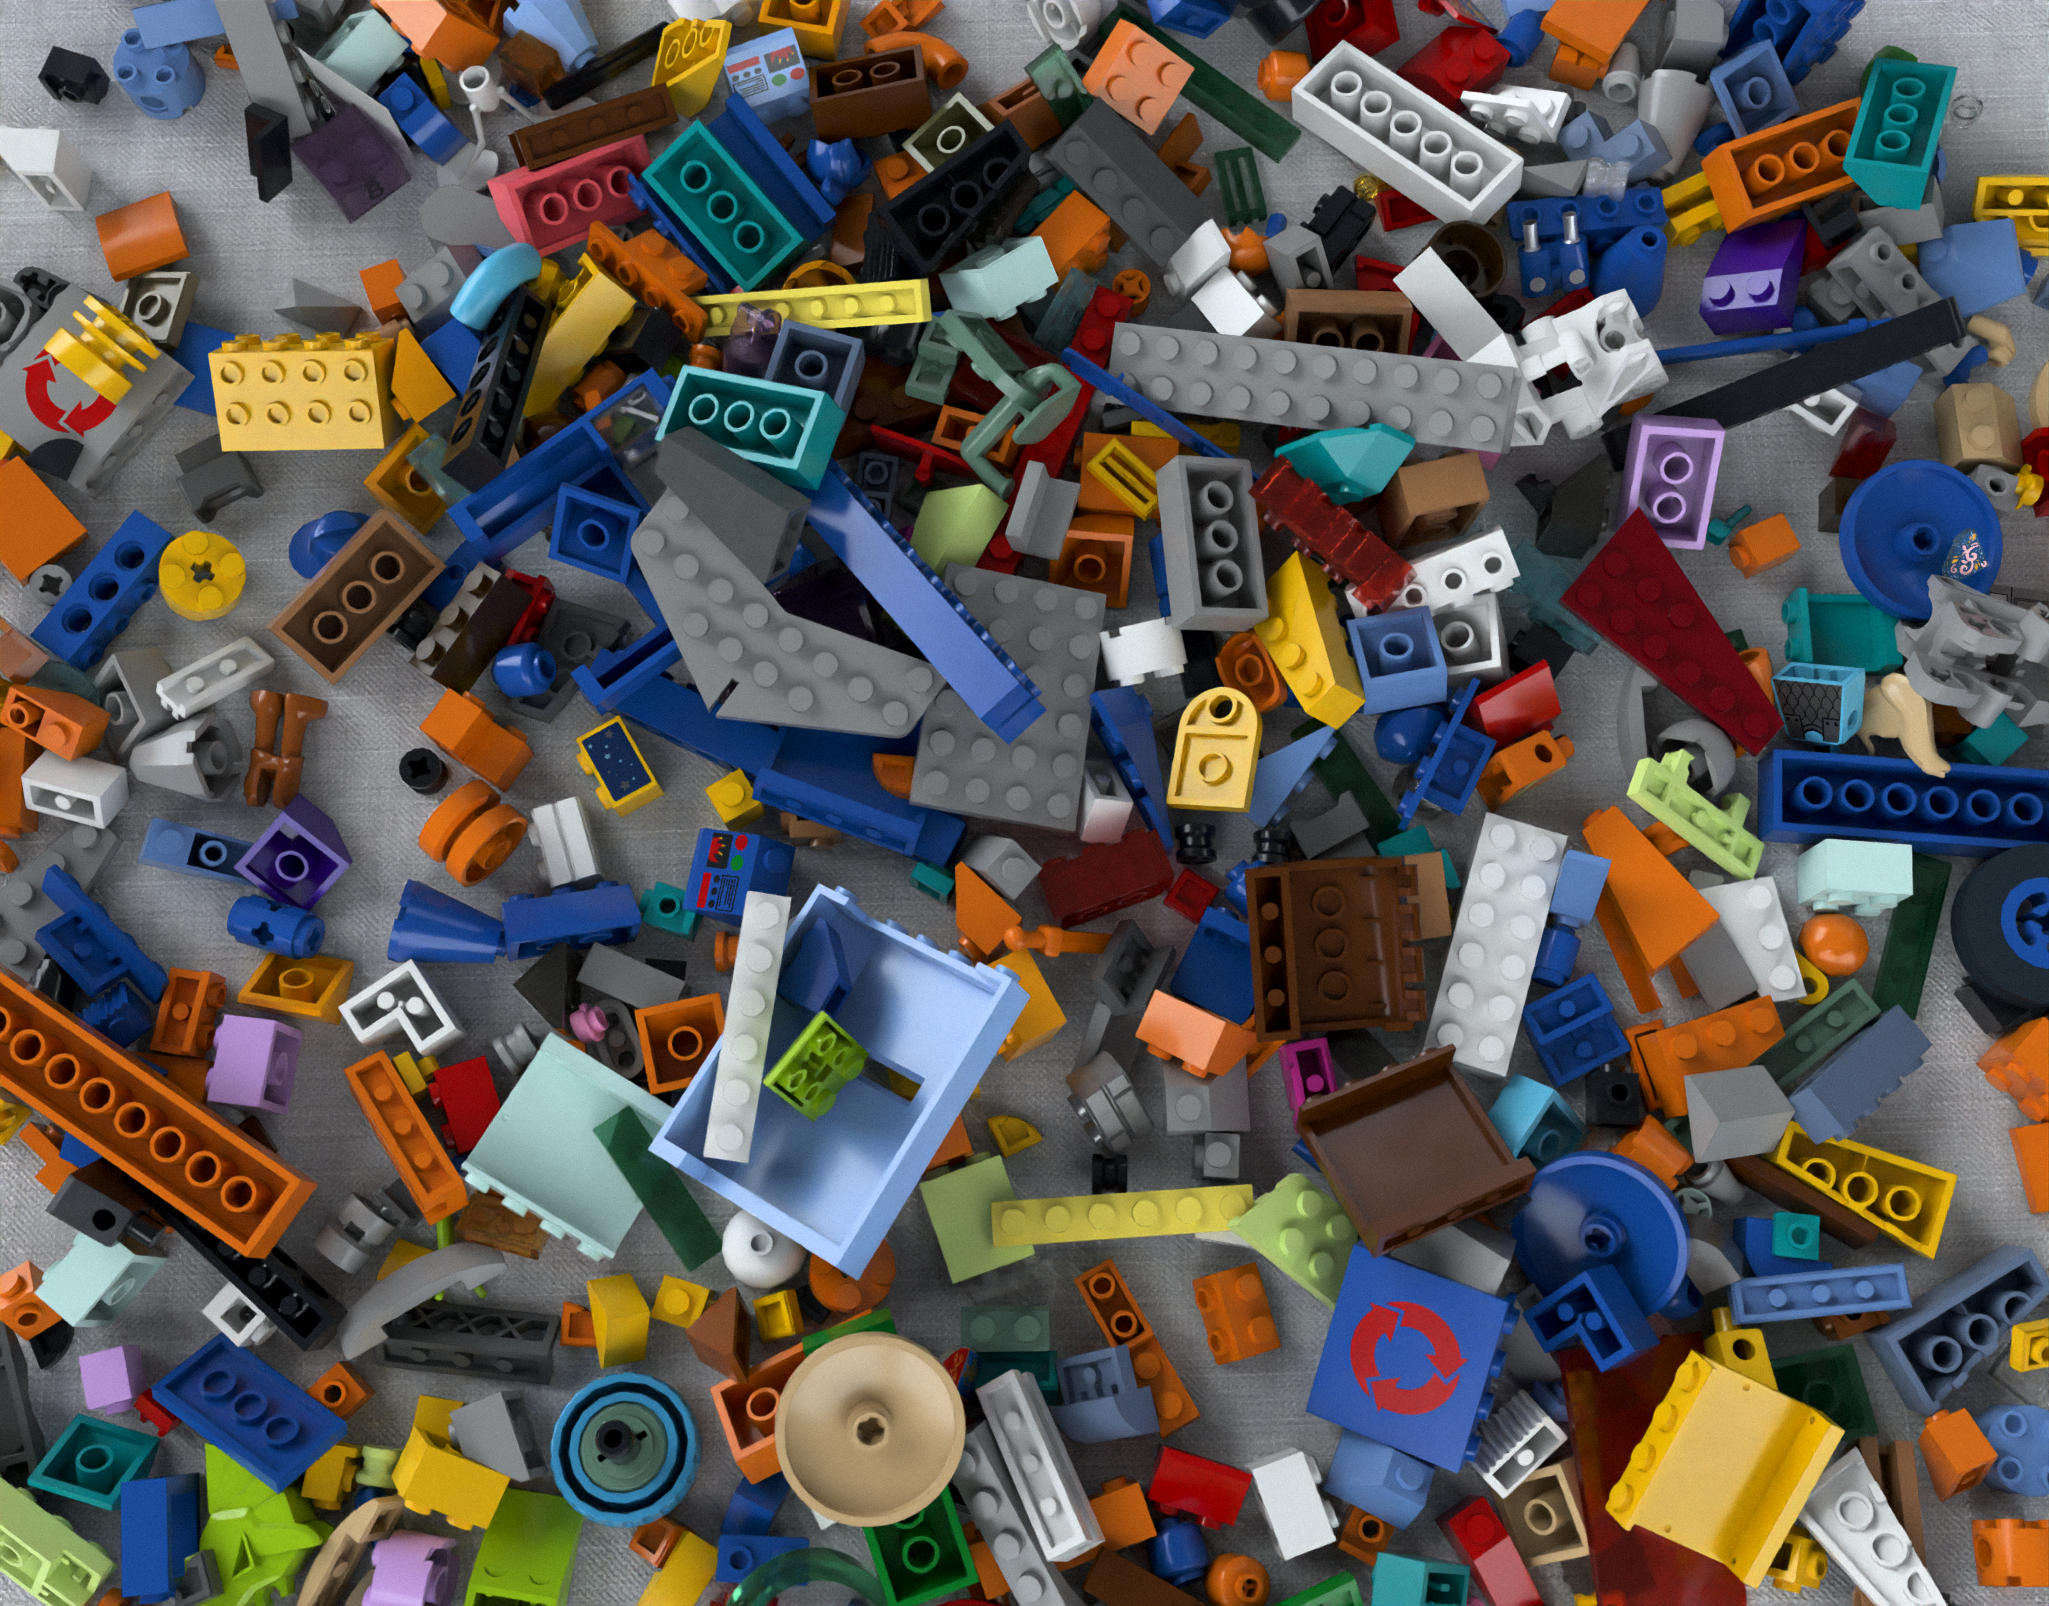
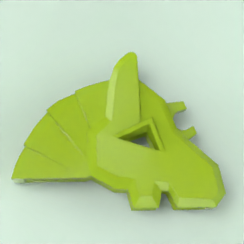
[184,1443,336,1606]

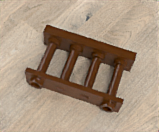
[508,82,679,171]

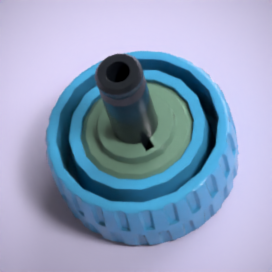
[549,1372,702,1528]

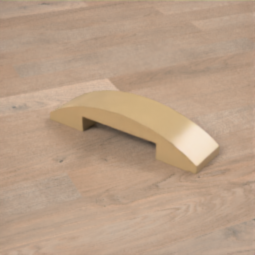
[297,1495,406,1606]

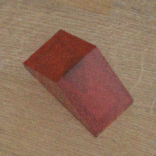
[1828,406,1897,479]

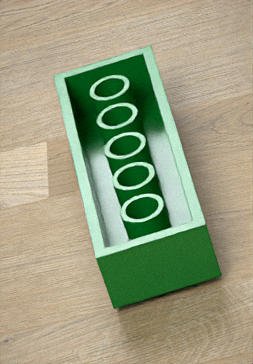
[802,1307,980,1606]

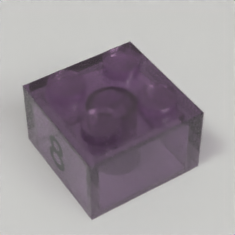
[291,103,412,224]

